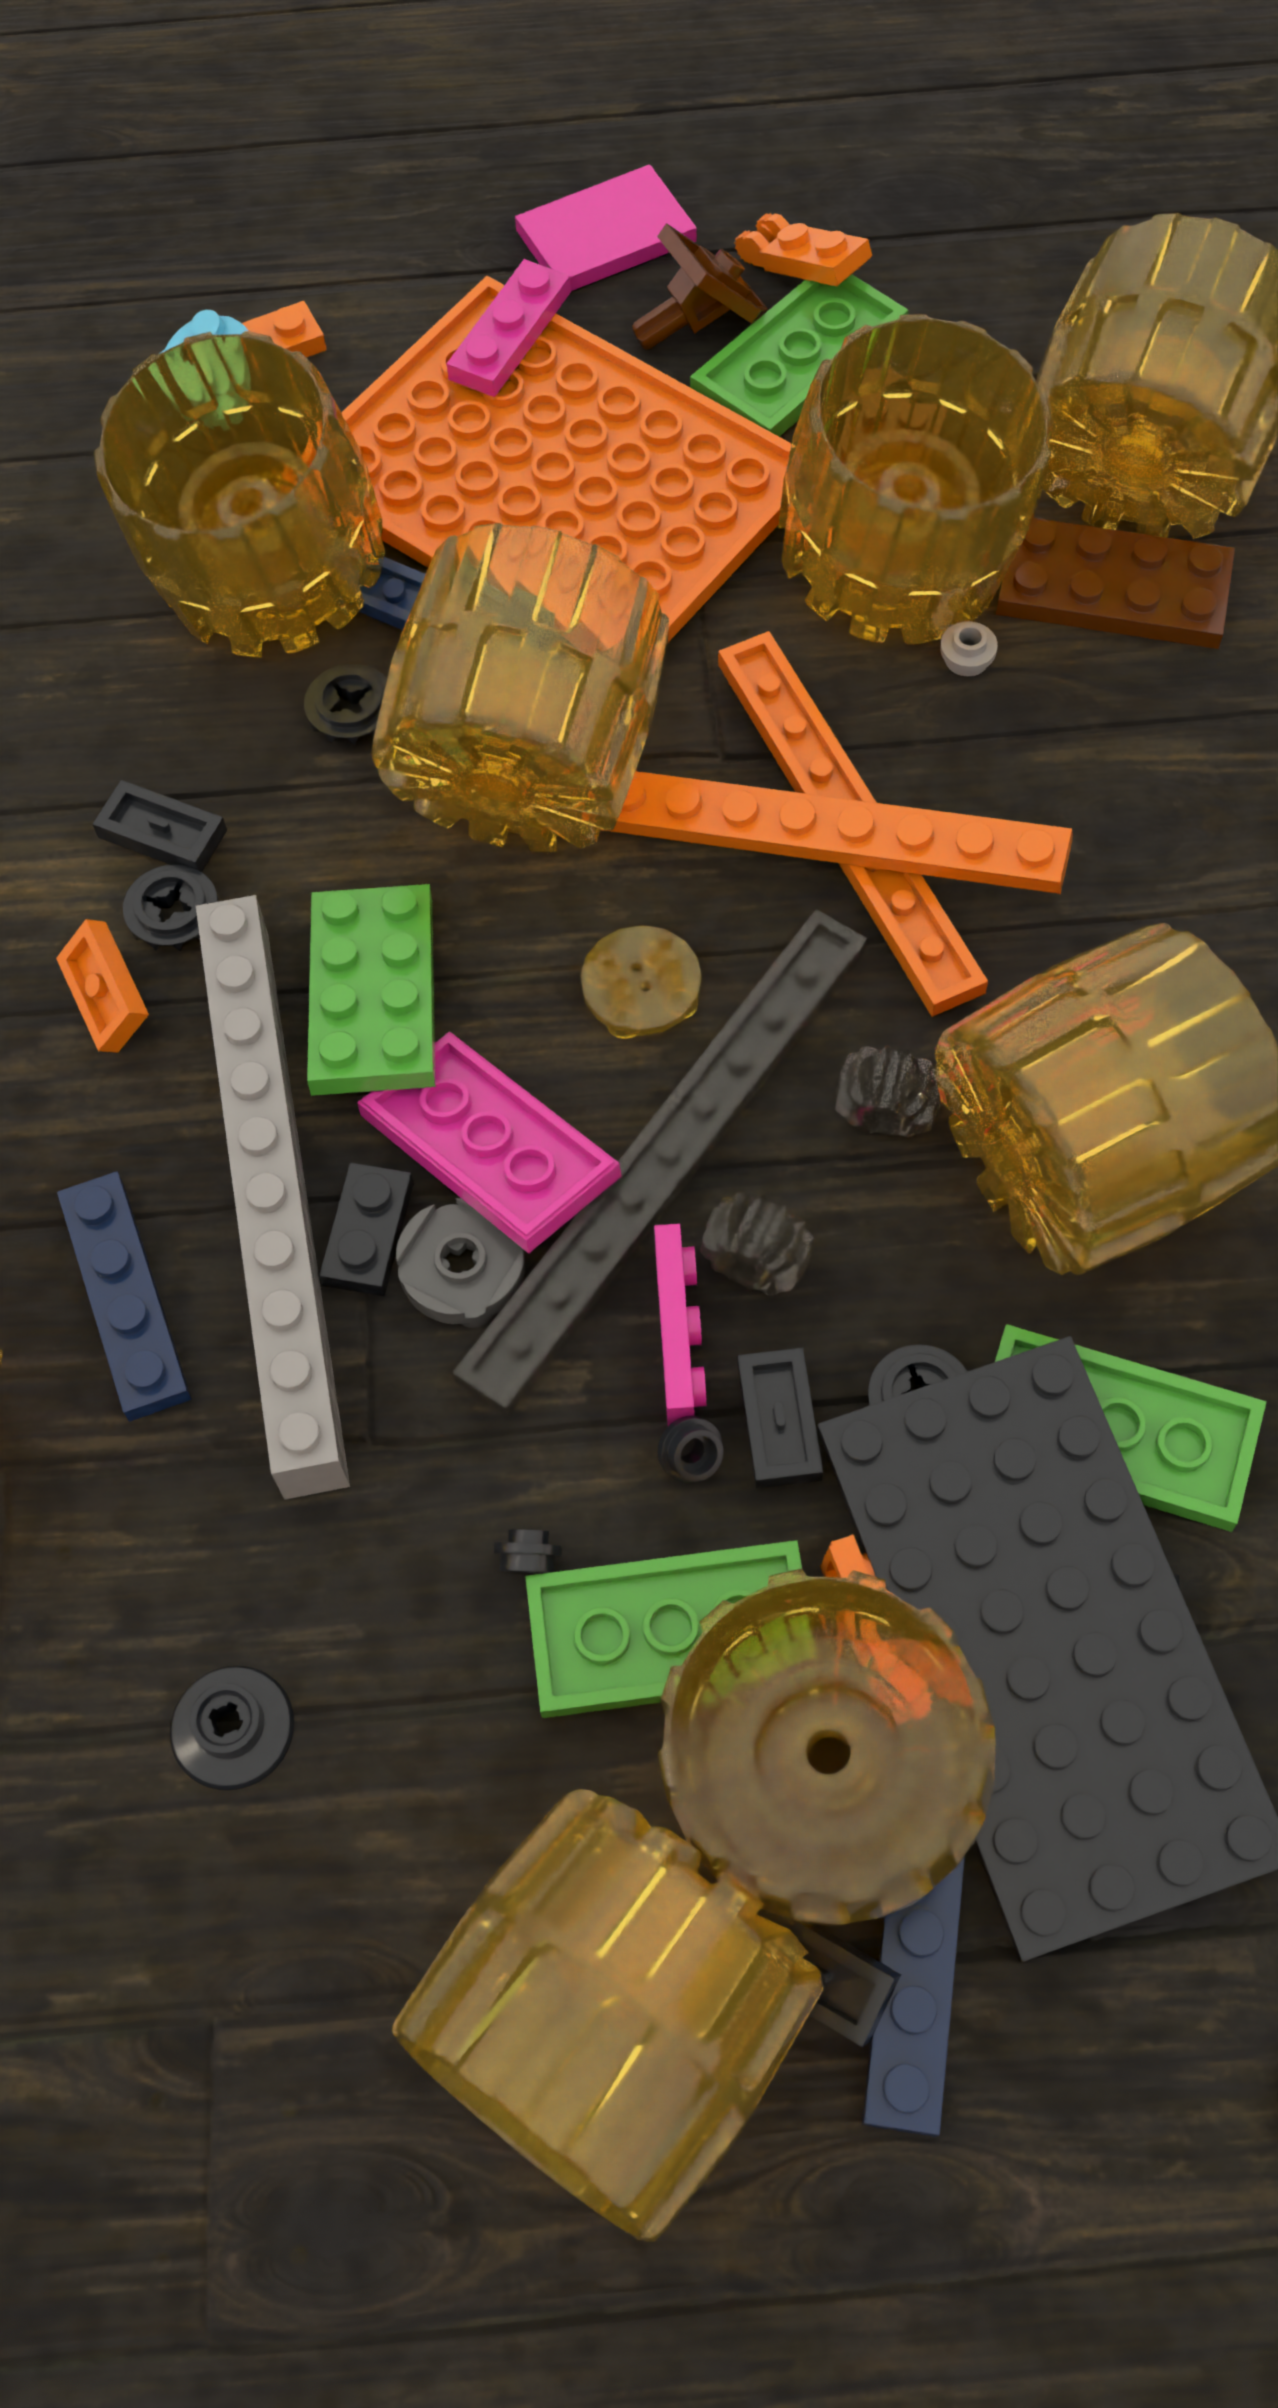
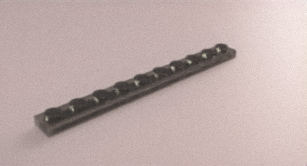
[453,909,867,1417]

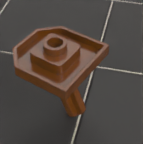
[632,223,769,350]

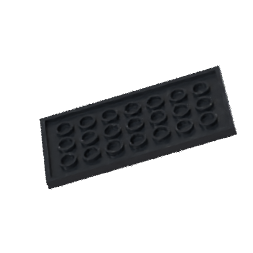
[818,1336,1278,1963]

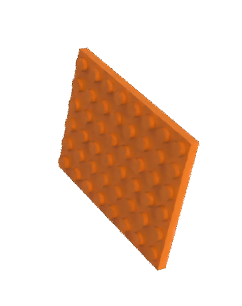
[283,276,824,687]

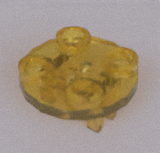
[581,925,702,1039]

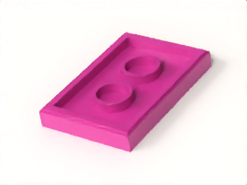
[515,164,697,291]

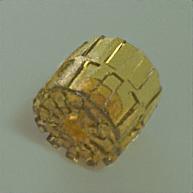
[1021,213,1278,539]
[778,314,1054,644]
[94,331,385,658]
[371,523,669,852]
[935,923,1278,1275]
[657,1569,996,1926]
[392,1789,824,2242]

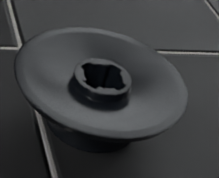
[170,1666,294,1790]

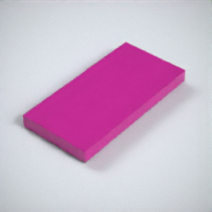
[357,1031,621,1253]

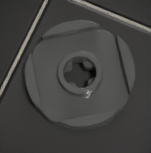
[396,1198,525,1328]

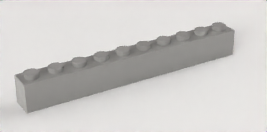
[196,895,350,1500]

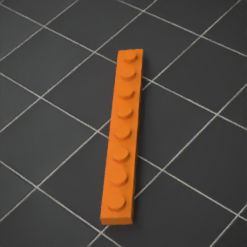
[718,631,988,1017]
[594,768,1073,894]

